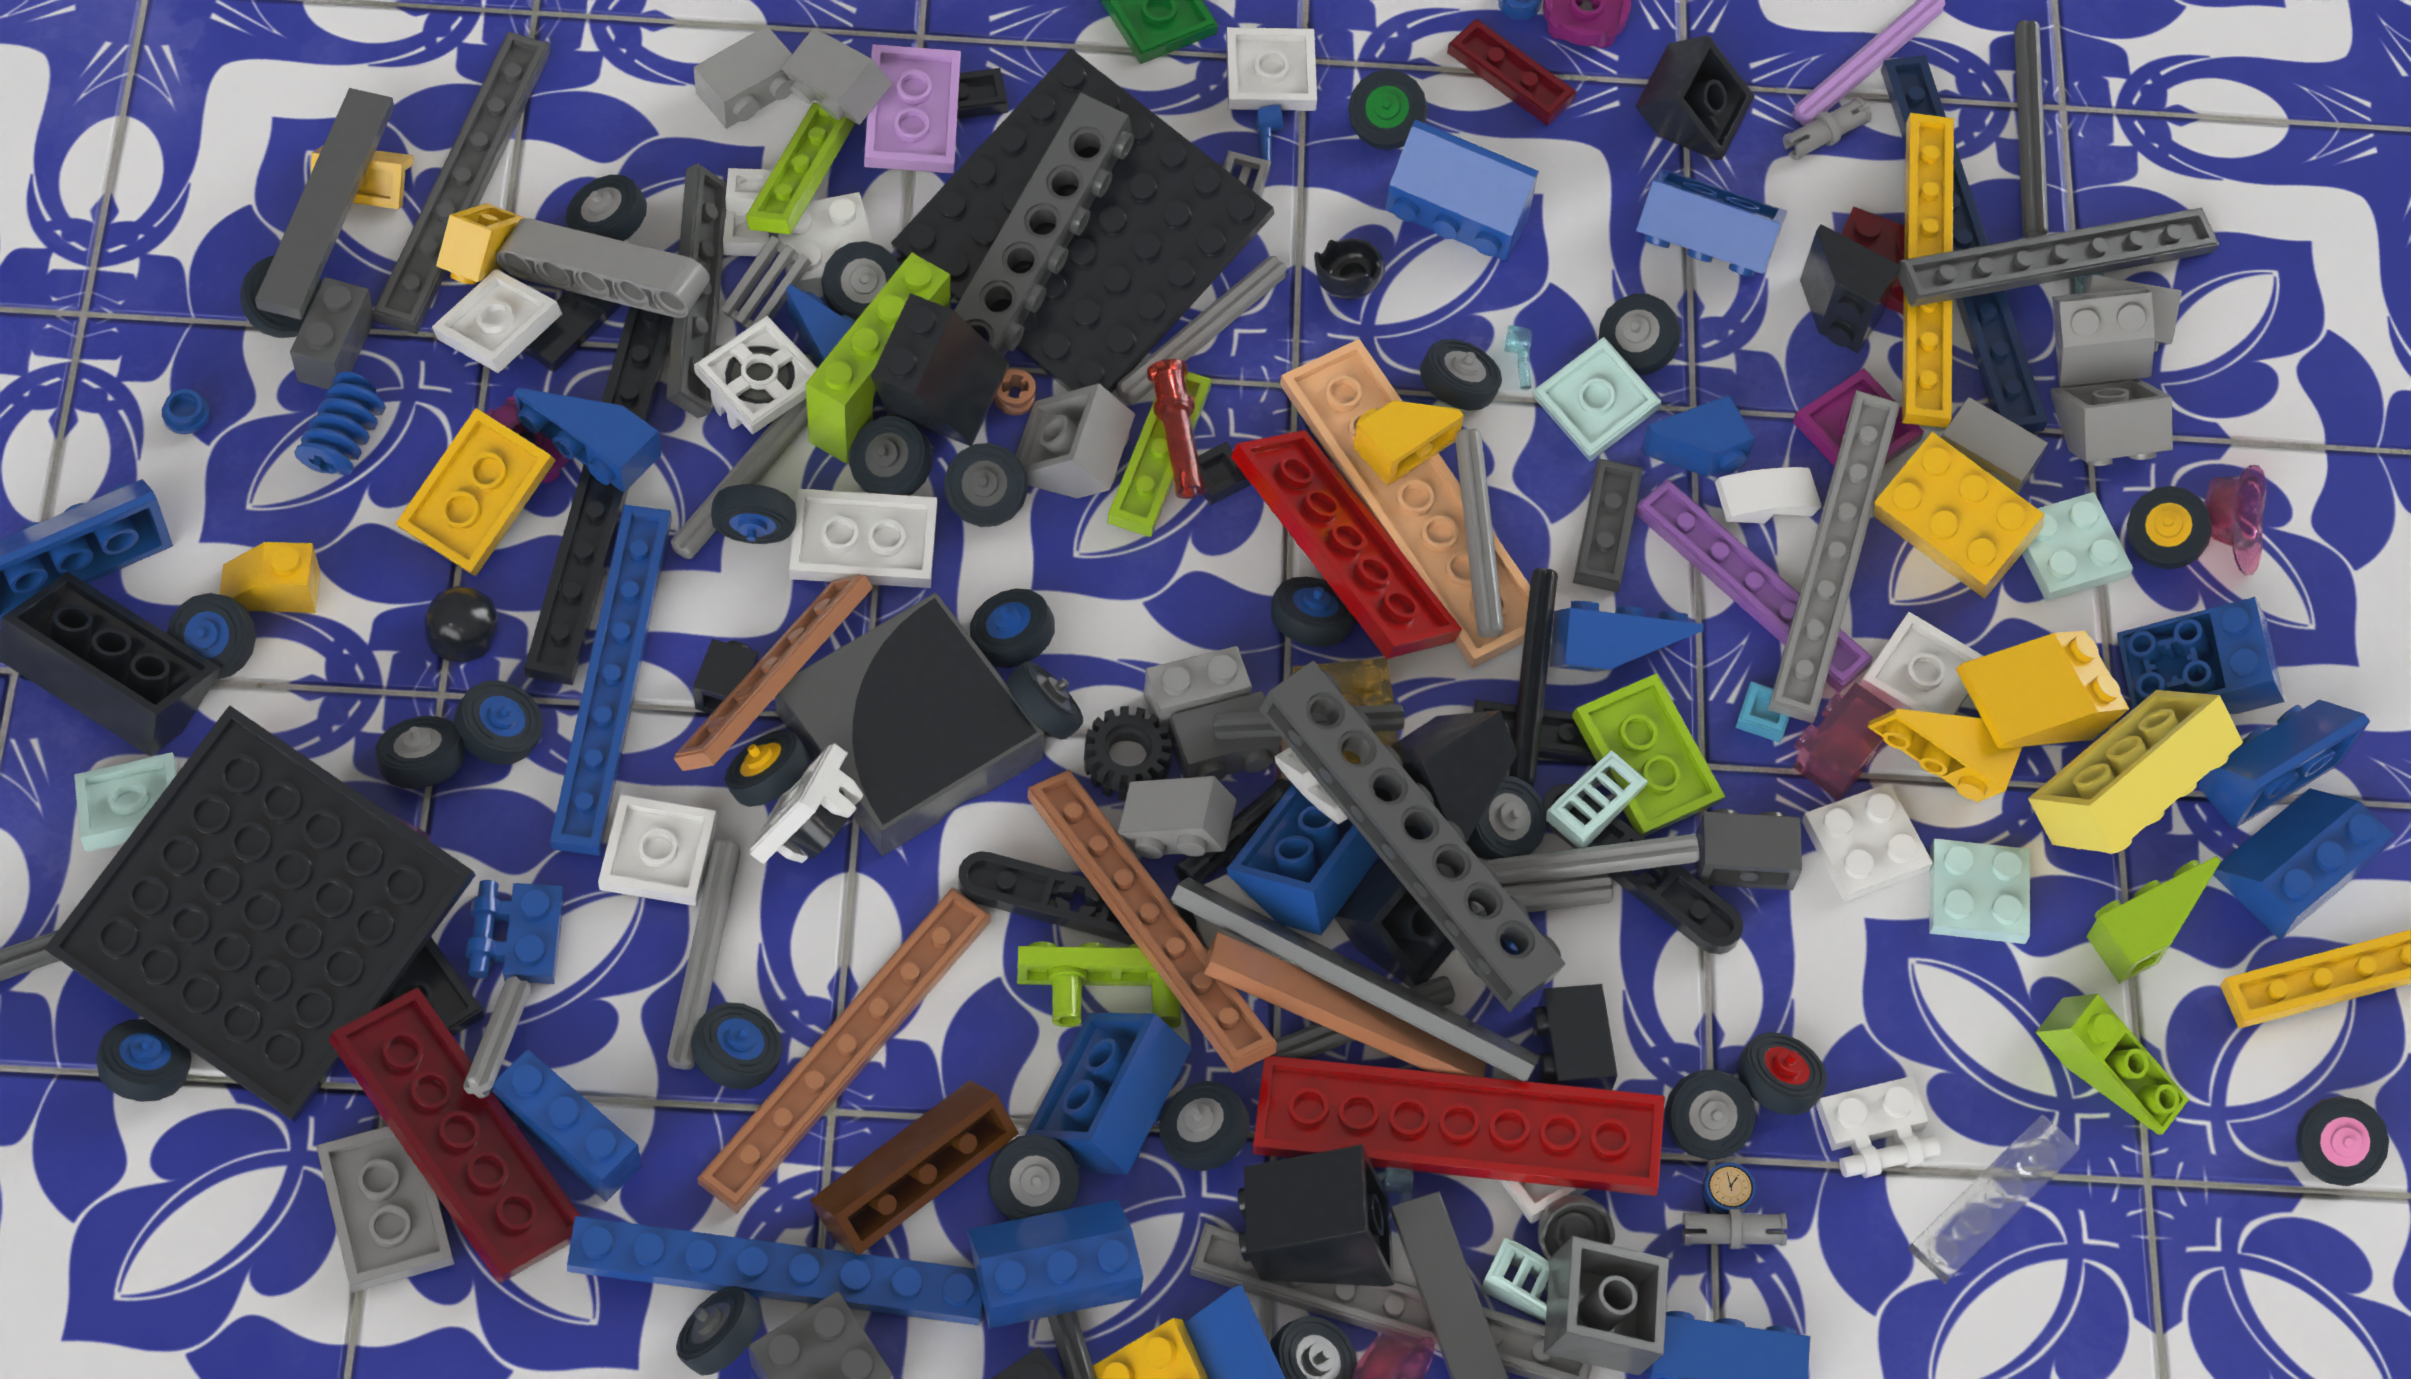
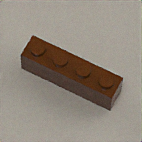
[810,1080,1019,1256]

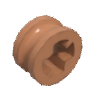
[994,369,1036,416]

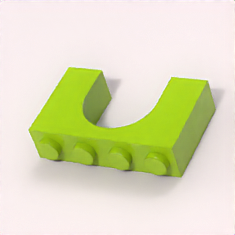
[805,252,950,464]

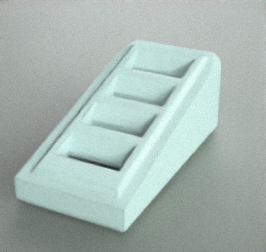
[1546,750,1648,848]
[1481,1237,1550,1322]

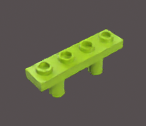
[1017,941,1209,1029]

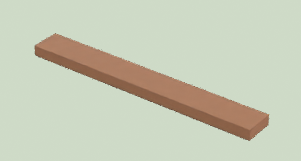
[1027,769,1277,1073]
[697,887,991,1214]

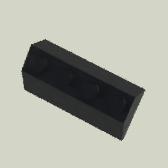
[0,571,220,757]

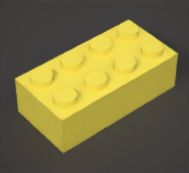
[2028,690,2243,854]

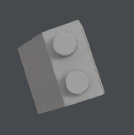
[2052,287,2155,387]
[2051,379,2173,466]
[1016,383,1135,498]

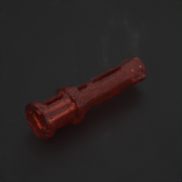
[1147,359,1205,499]

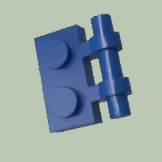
[465,880,565,984]

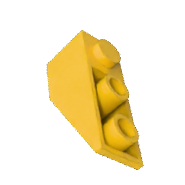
[1867,708,2022,802]

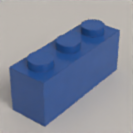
[492,1049,642,1202]
[1645,1311,1810,1379]

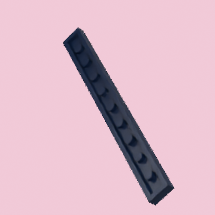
[1881,55,2048,433]

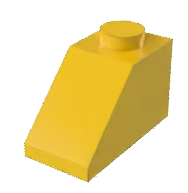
[436,203,525,285]
[1353,400,1464,486]
[220,542,320,613]

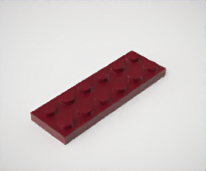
[329,988,581,1284]

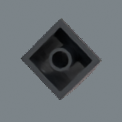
[871,293,1009,446]
[1374,710,1518,843]
[1238,1144,1394,1287]

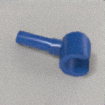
[1255,104,1283,165]

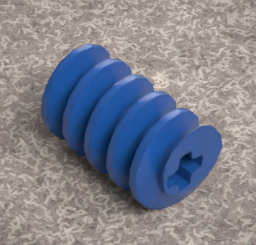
[294,371,386,475]

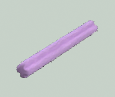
[1792,0,1946,126]

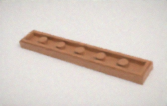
[673,574,873,771]
[1204,932,1486,1077]

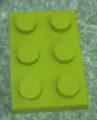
[1571,673,1725,837]

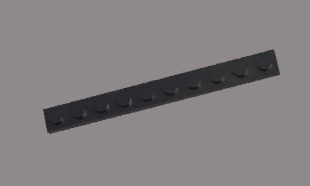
[524,306,673,685]

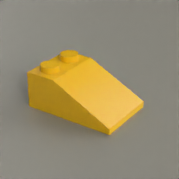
[1955,631,2129,749]

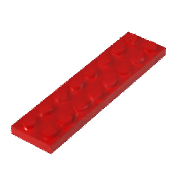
[1253,1056,1665,1196]

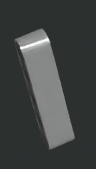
[496,218,710,318]

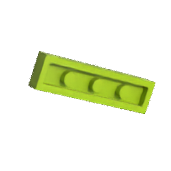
[746,102,855,235]
[1107,365,1212,537]

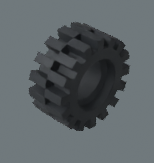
[1084,706,1172,801]

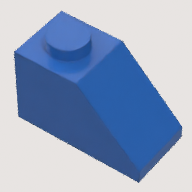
[1641,395,1755,477]

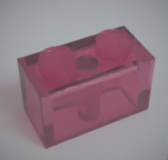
[1793,682,1895,801]

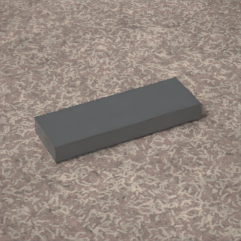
[1573,458,1643,593]

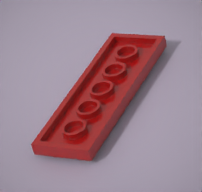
[1230,430,1462,659]

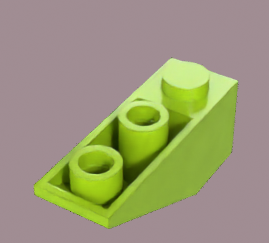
[2086,856,2221,984]
[2035,994,2189,1135]

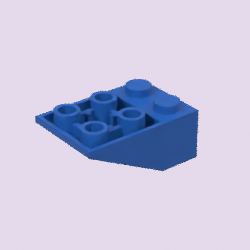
[2117,597,2285,714]

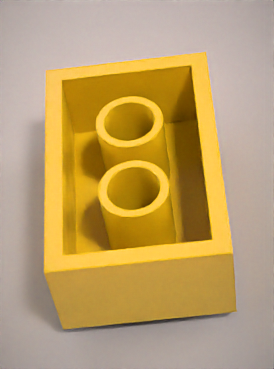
[1874,432,2044,599]

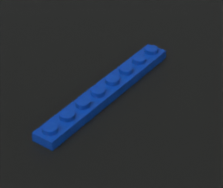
[550,504,672,856]
[567,1216,982,1326]

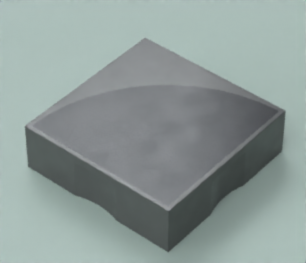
[775,592,1044,857]

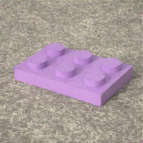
[864,44,961,173]

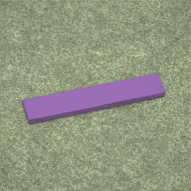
[1634,479,1873,694]

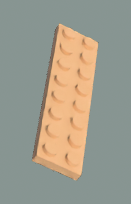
[1280,339,1554,668]

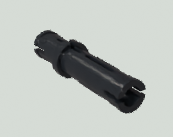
[1174,778,1291,883]

